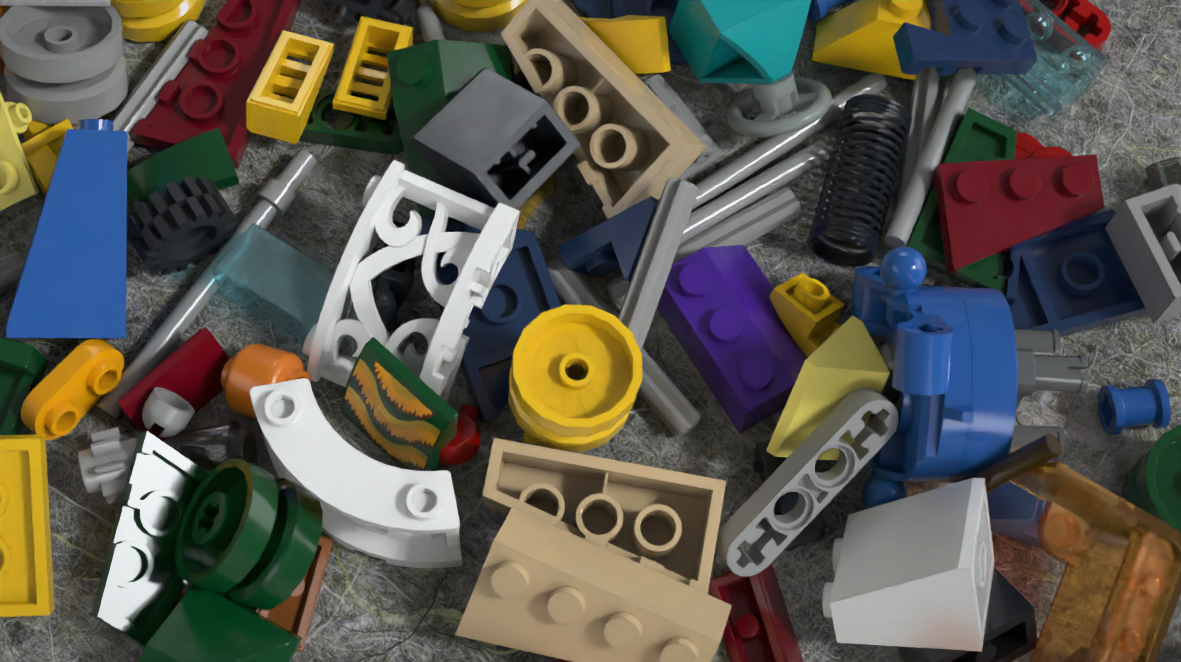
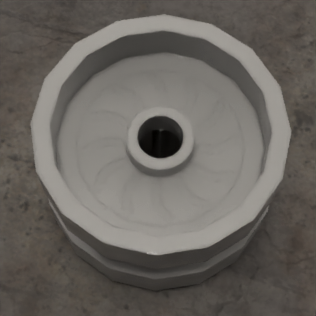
[0,4,129,124]

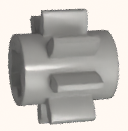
[78,427,138,504]

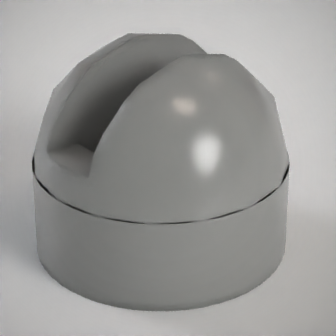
[142,387,195,438]

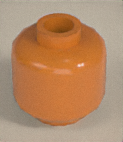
[221,343,311,420]

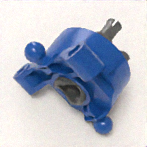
[851,246,1089,509]

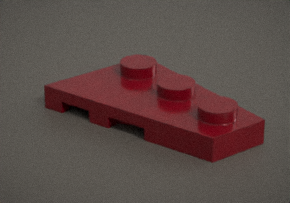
[933,155,1105,275]

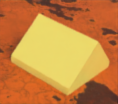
[766,316,890,461]

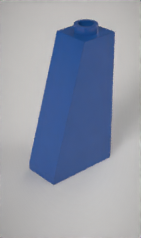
[5,119,127,338]

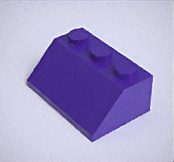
[657,245,808,434]

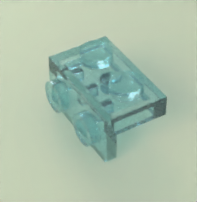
[996,0,1107,120]

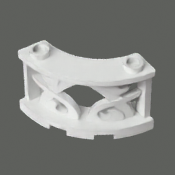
[302,160,520,403]
[250,378,463,568]

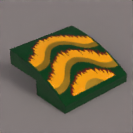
[341,337,458,471]

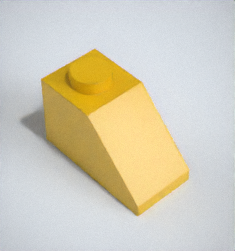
[811,0,931,80]

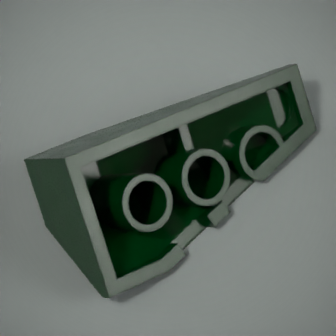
[387,39,516,224]

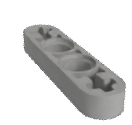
[716,387,899,577]

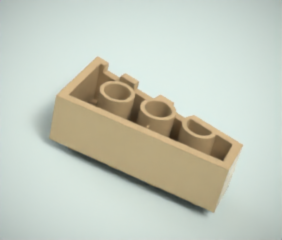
[501,0,707,219]
[482,438,726,594]
[455,507,732,662]

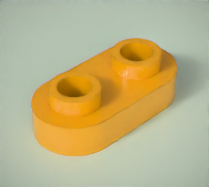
[21,338,124,440]

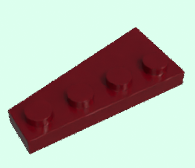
[131,0,301,169]

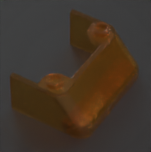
[1010,461,1181,662]

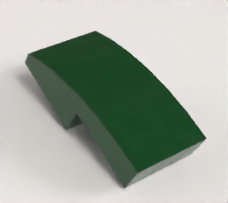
[127,128,239,214]

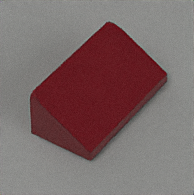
[117,327,229,442]
[709,564,804,662]

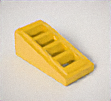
[332,16,413,120]
[246,30,334,144]

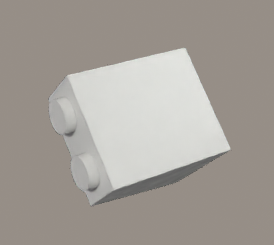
[822,478,995,651]

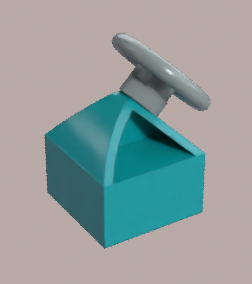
[668,0,832,137]

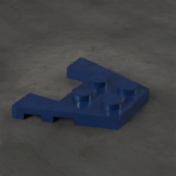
[893,0,1038,75]

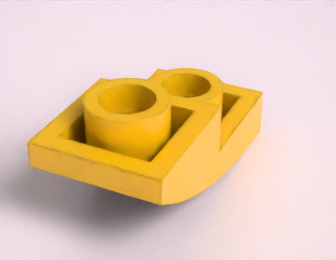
[579,15,671,74]
[769,272,845,357]

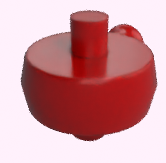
[439,404,481,465]

